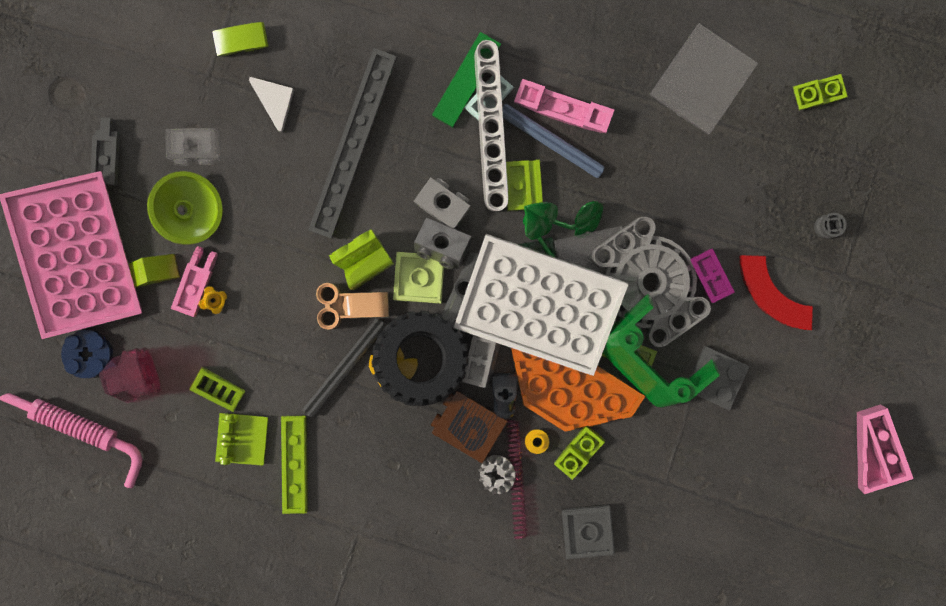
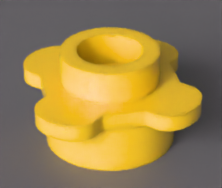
[199,286,227,314]

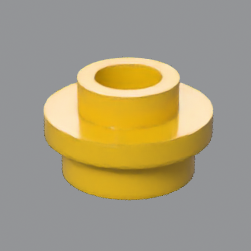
[525,429,549,454]

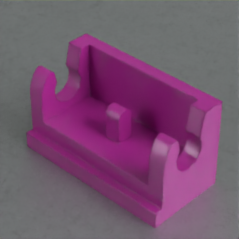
[690,248,735,303]

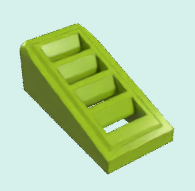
[189,367,245,412]

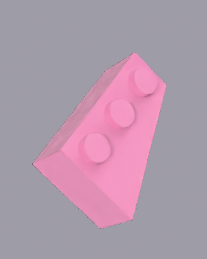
[857,404,913,494]

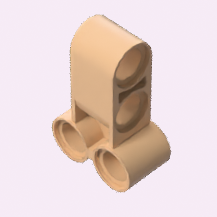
[316,283,389,330]

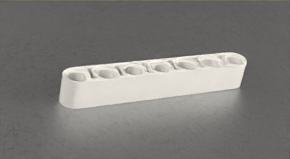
[474,40,508,212]

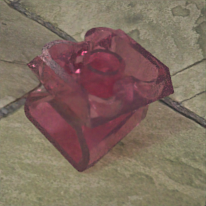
[99,347,161,403]

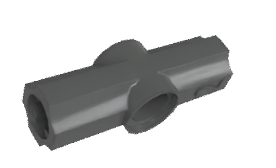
[441,251,479,324]

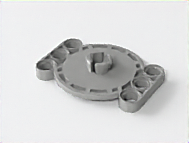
[592,217,711,347]

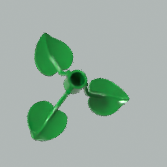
[523,201,603,257]

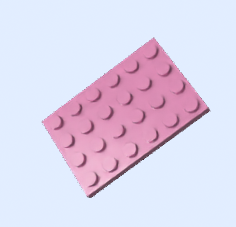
[0,171,143,339]

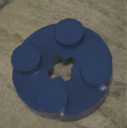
[61,330,113,379]

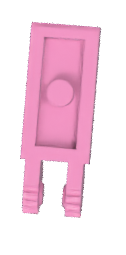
[171,246,218,317]

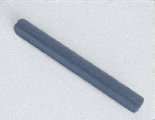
[502,104,605,178]

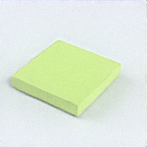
[393,252,444,304]

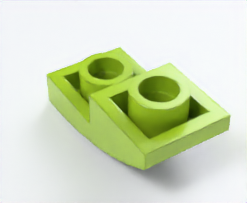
[213,22,268,56]
[793,74,847,110]
[554,426,605,480]

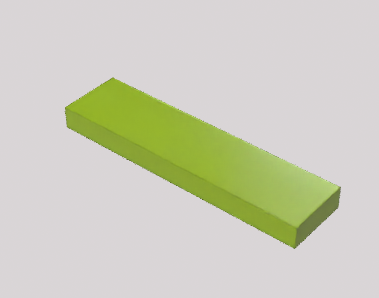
[281,415,308,514]

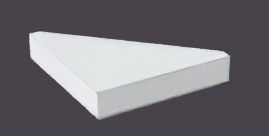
[249,77,294,133]

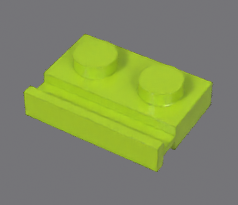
[506,160,543,211]

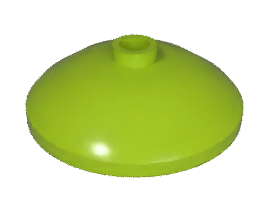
[147,171,223,245]

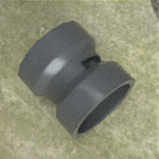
[814,213,847,239]

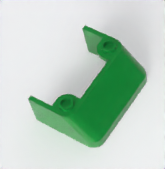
[602,294,720,408]

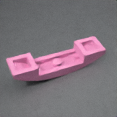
[514,79,614,134]

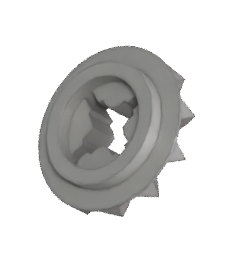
[478,455,515,494]

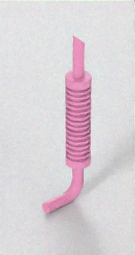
[0,393,143,488]

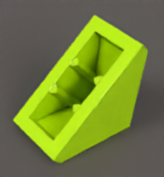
[129,254,180,288]

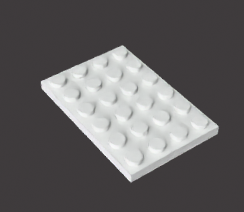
[454,234,629,376]

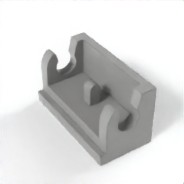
[462,335,501,388]

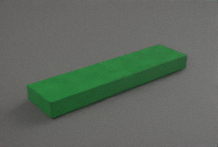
[432,32,501,128]

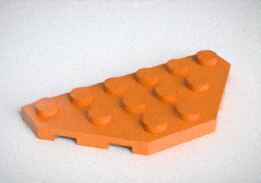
[511,348,645,432]

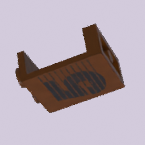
[431,390,507,463]

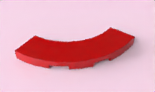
[739,255,813,330]

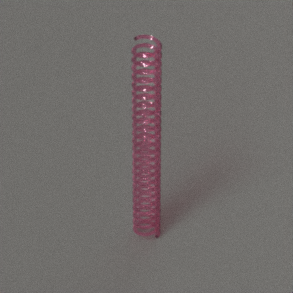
[506,420,527,539]

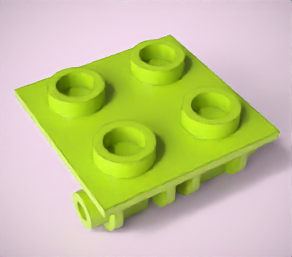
[215,413,268,466]

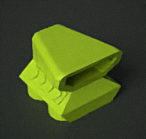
[329,230,394,291]

